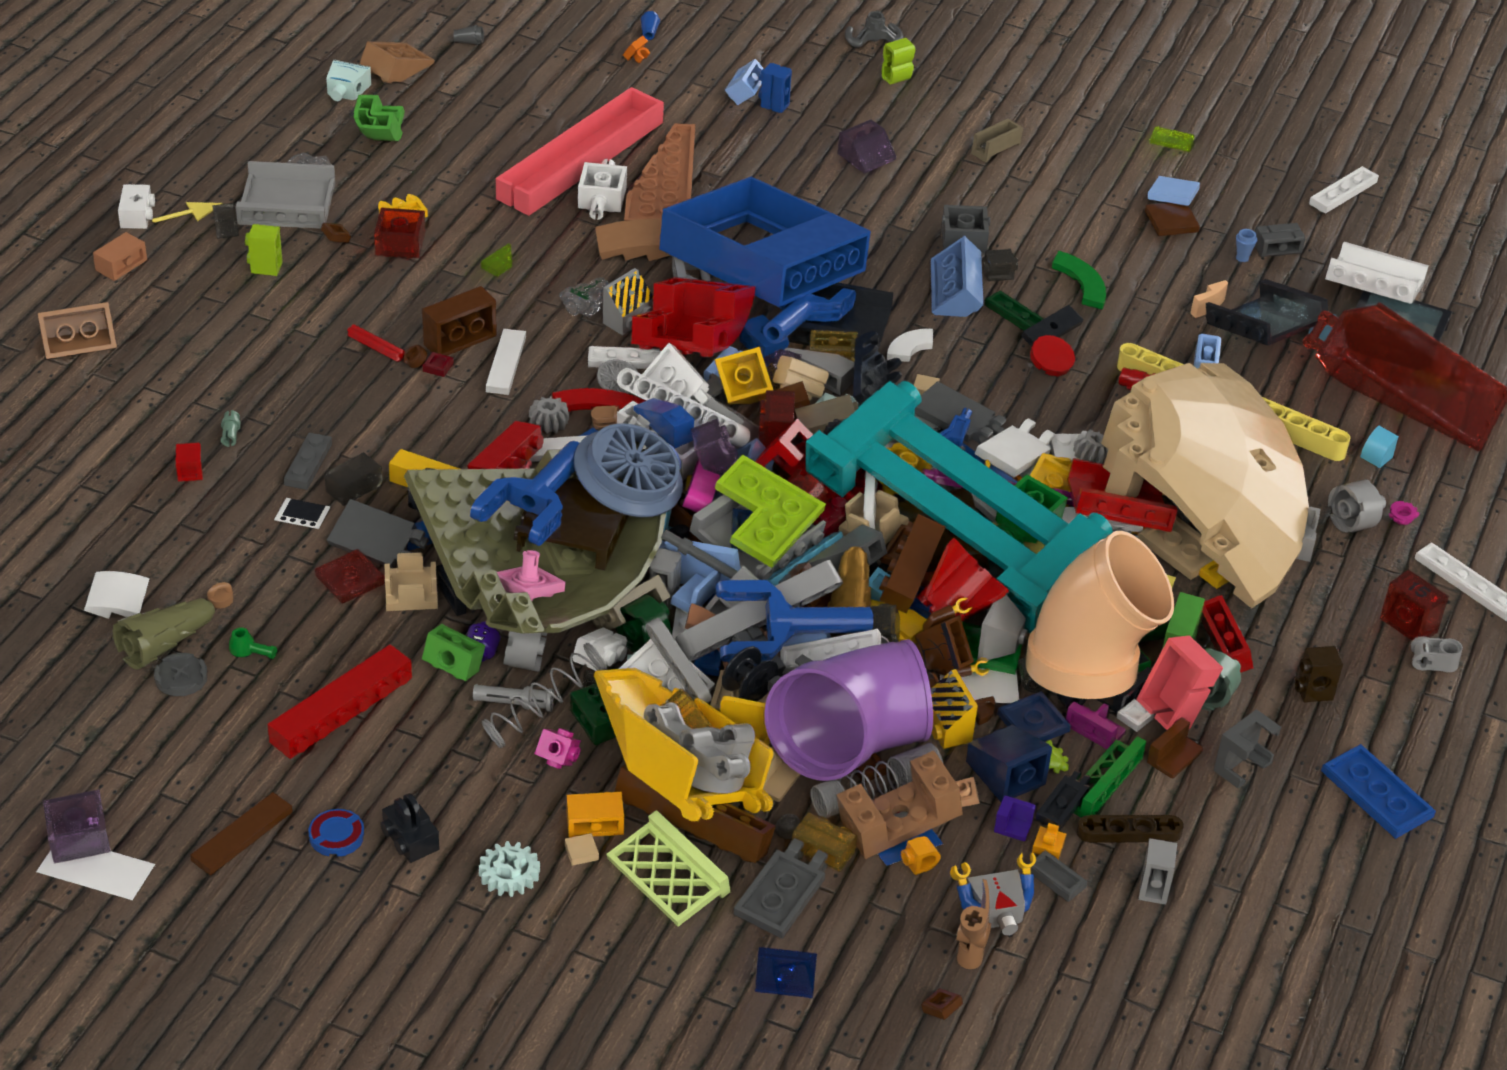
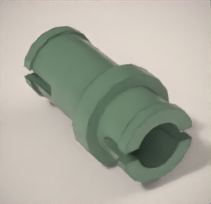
[221,410,241,447]

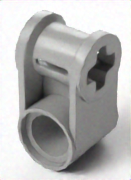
[1411,637,1463,673]

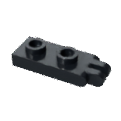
[1036,770,1091,832]

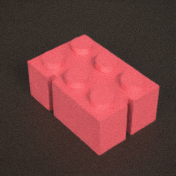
[1136,635,1223,730]

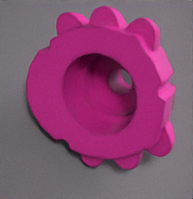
[1389,501,1420,525]

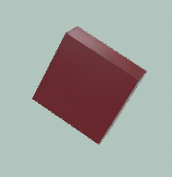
[423,352,454,377]

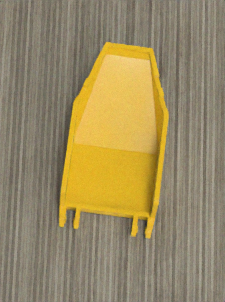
[594,668,773,822]

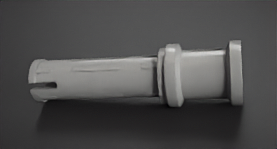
[473,684,555,712]

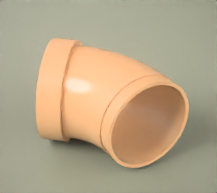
[1026,531,1174,699]

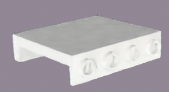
[1325,242,1429,304]

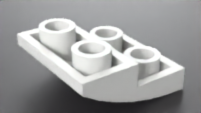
[84,571,150,619]

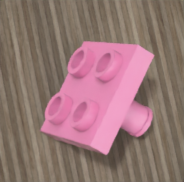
[497,550,565,601]

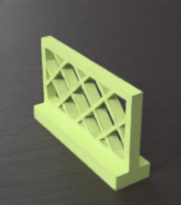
[606,810,731,927]

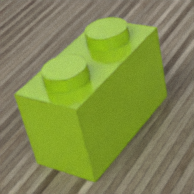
[245,224,283,276]

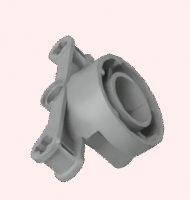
[644,702,755,793]

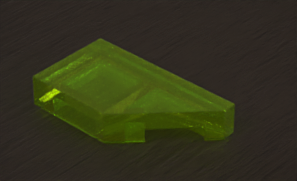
[481,243,512,277]

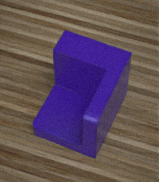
[994,795,1036,841]

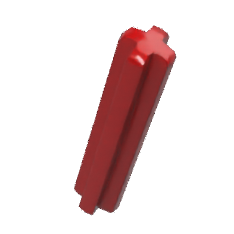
[347,324,405,362]

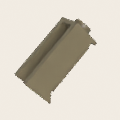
[971,119,1023,163]

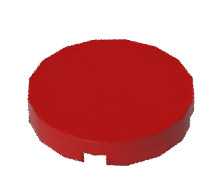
[1030,335,1075,376]

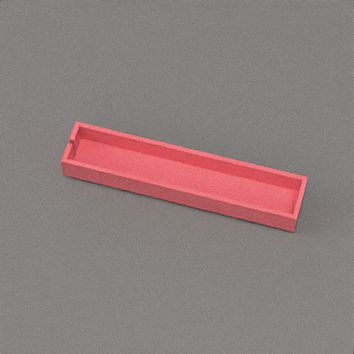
[496,87,664,216]

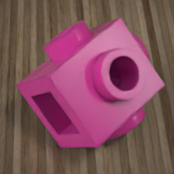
[534,728,581,769]

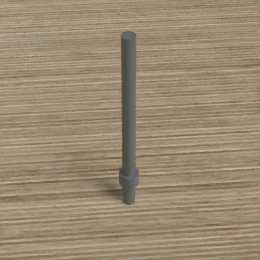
[661,529,738,579]

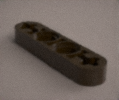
[1077,815,1184,843]

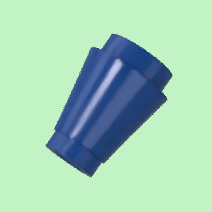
[640,11,660,40]

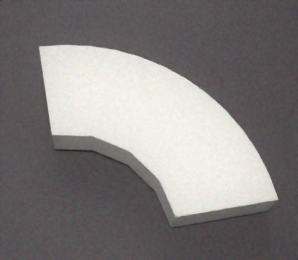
[887,329,933,362]

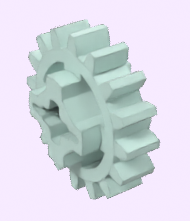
[479,841,540,897]

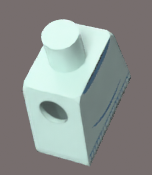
[327,60,371,101]

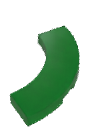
[1052,251,1106,310]

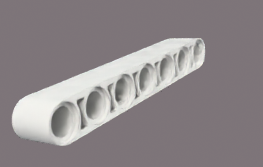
[617,368,750,447]

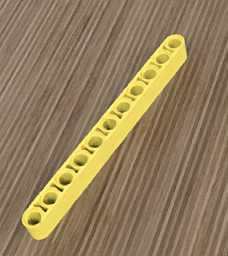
[1117,343,1350,461]

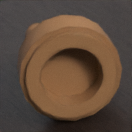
[207,582,234,609]

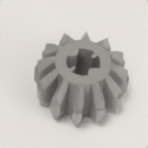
[529,396,569,434]
[1073,429,1108,464]

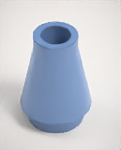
[1236,229,1257,262]

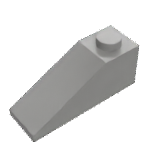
[784,348,854,395]

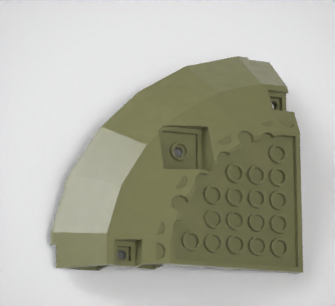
[404,441,666,634]

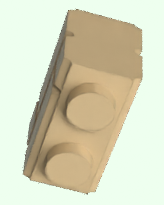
[773,356,829,401]

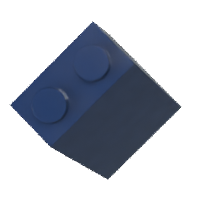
[966,725,1052,803]

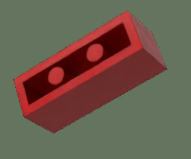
[1201,595,1254,673]

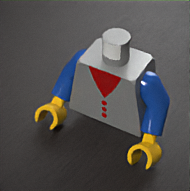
[950,853,1036,935]

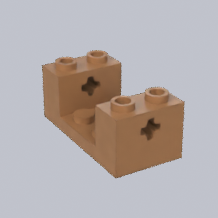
[836,750,963,859]

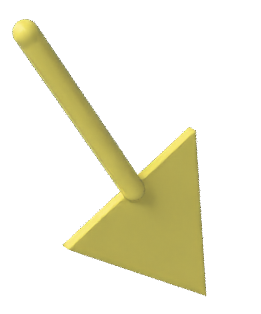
[152,202,223,223]

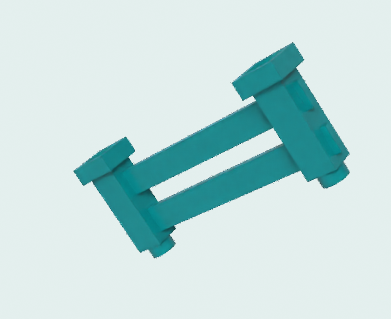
[806,381,1113,634]

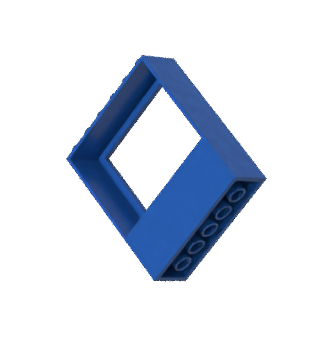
[659,177,871,307]

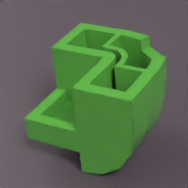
[354,95,405,141]

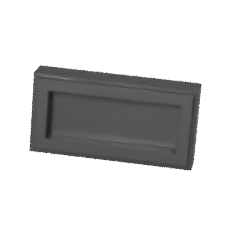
[1028,850,1088,902]

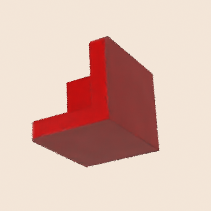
[176,443,203,482]

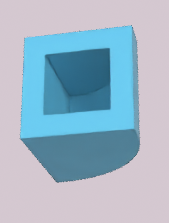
[1360,426,1399,468]

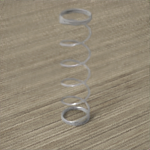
[482,643,607,748]

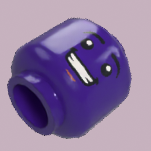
[466,622,501,662]

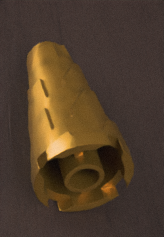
[827,546,873,638]

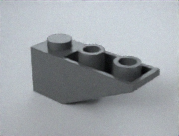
[807,524,887,572]

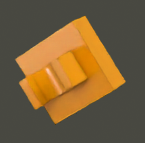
[1032,823,1067,860]

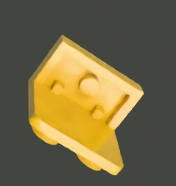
[720,696,771,747]

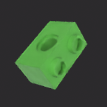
[422,624,486,681]

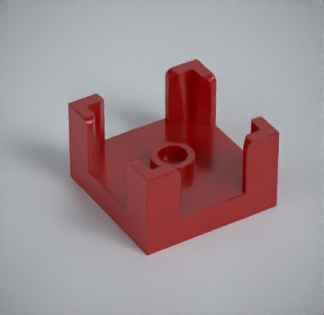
[755,419,813,470]

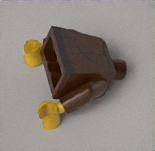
[914,597,989,677]

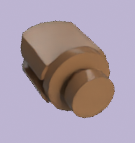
[591,406,620,429]

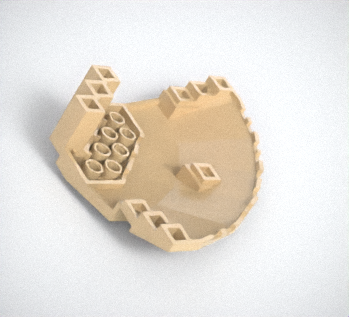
[1101,363,1309,608]

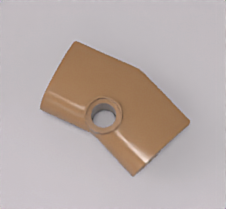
[956,879,991,969]

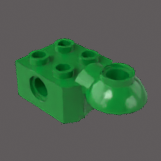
[995,474,1068,545]

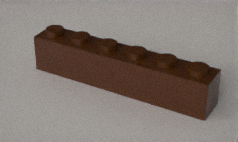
[614,764,775,863]

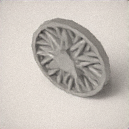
[597,359,638,394]

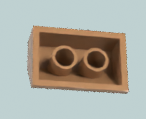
[37,302,117,359]

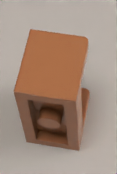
[93,232,147,281]

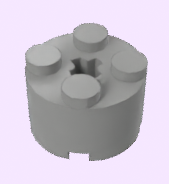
[1328,479,1386,532]
[503,631,547,672]

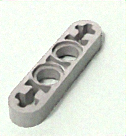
[645,618,712,703]

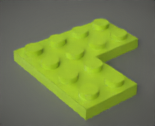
[715,455,826,568]

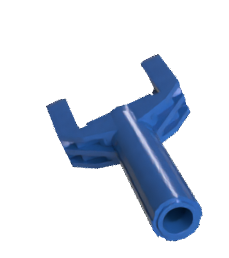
[763,288,856,344]
[470,441,579,546]
[715,580,873,662]

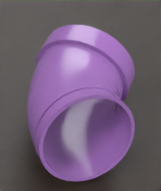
[764,639,933,781]

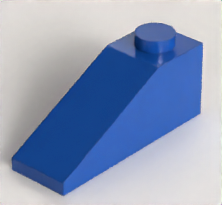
[633,398,694,449]

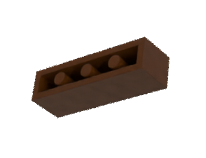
[879,514,946,614]

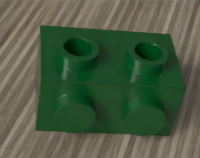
[570,683,616,745]

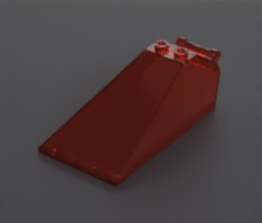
[1303,302,1507,452]

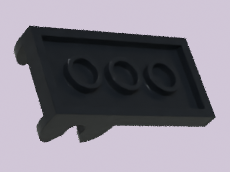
[853,331,902,405]

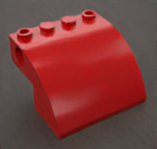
[631,277,755,357]

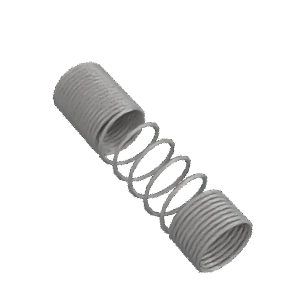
[811,743,943,819]

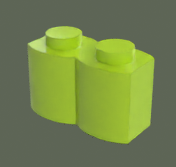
[882,38,916,85]

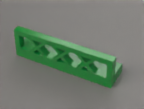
[1073,736,1146,818]

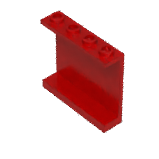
[1067,458,1178,532]

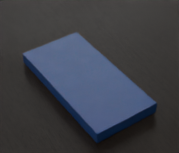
[1321,744,1436,839]

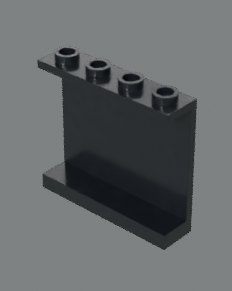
[788,283,893,354]

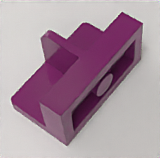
[1066,702,1126,749]

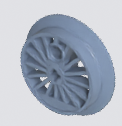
[574,423,683,517]

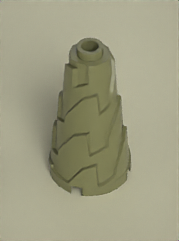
[112,598,215,669]

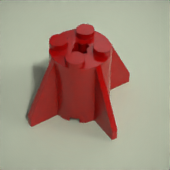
[916,538,1009,623]

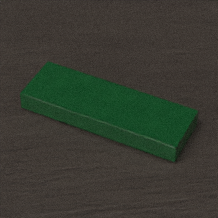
[984,290,1044,331]

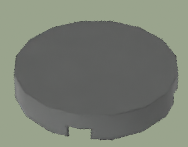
[154,653,208,696]

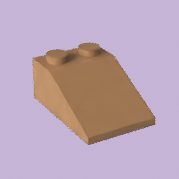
[360,41,435,84]

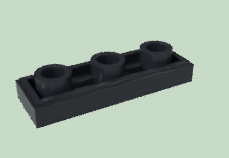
[1021,305,1084,347]

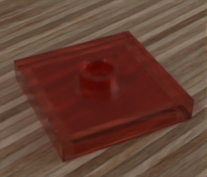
[315,549,385,604]

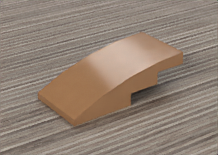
[595,219,670,261]

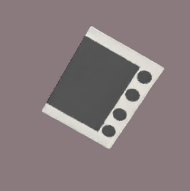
[274,498,330,529]

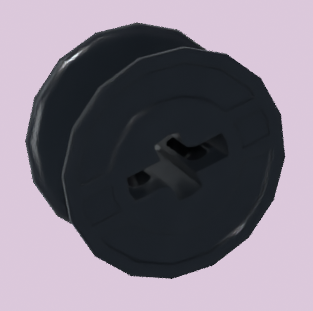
[722,646,779,702]

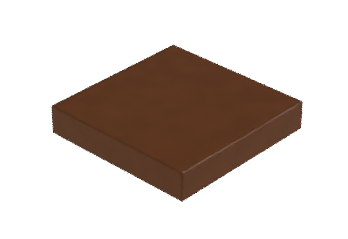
[1145,203,1200,236]

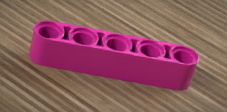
[682,452,724,513]

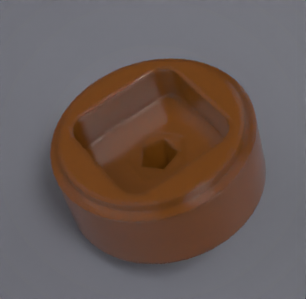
[404,345,427,368]

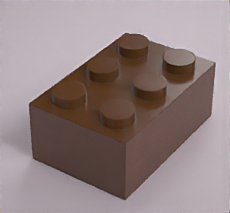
[422,286,497,356]

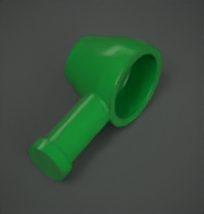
[229,627,277,659]

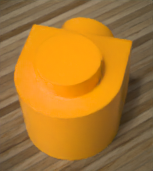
[901,836,941,875]

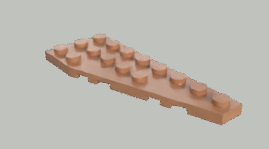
[624,123,695,221]

